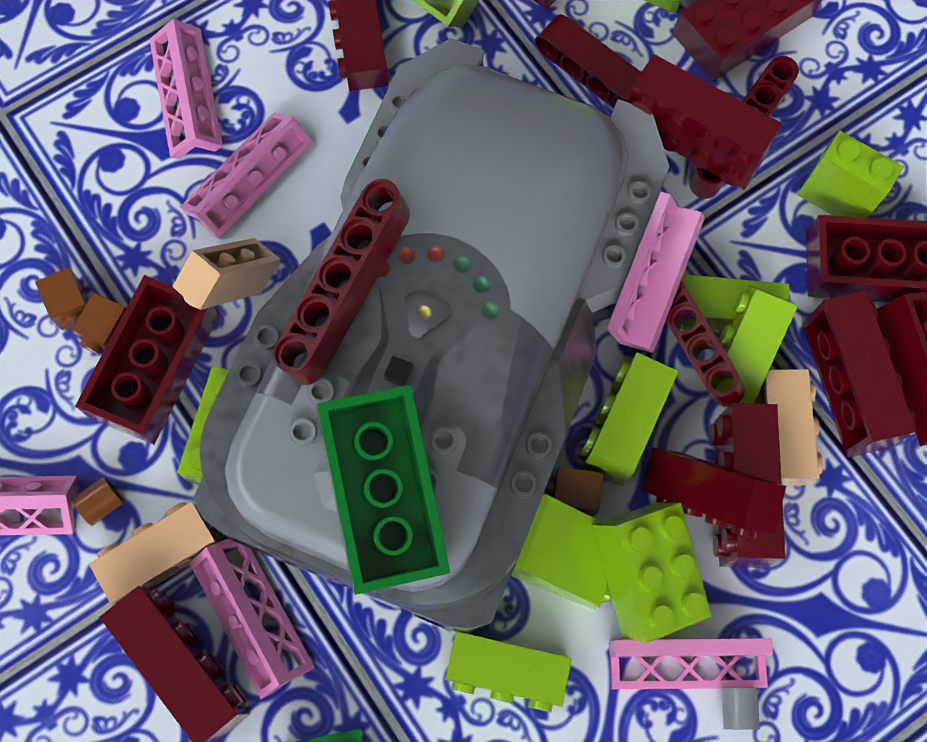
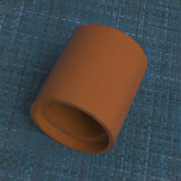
[71,476,124,526]

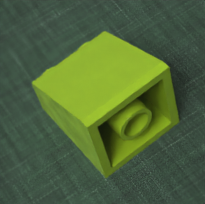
[797,130,904,218]
[511,494,611,610]

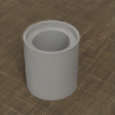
[721,688,760,730]

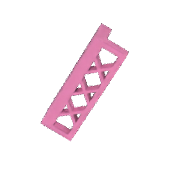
[149,19,223,159]
[180,112,313,239]
[607,192,705,353]
[0,476,79,535]
[190,539,315,699]
[609,638,773,690]

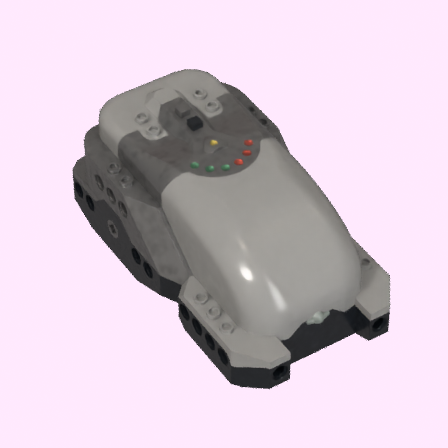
[193,38,670,633]

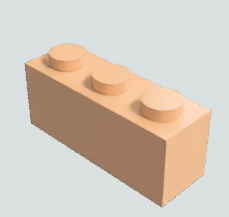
[172,238,281,310]
[757,369,823,486]
[89,502,219,605]

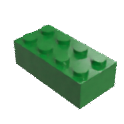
[316,385,451,595]

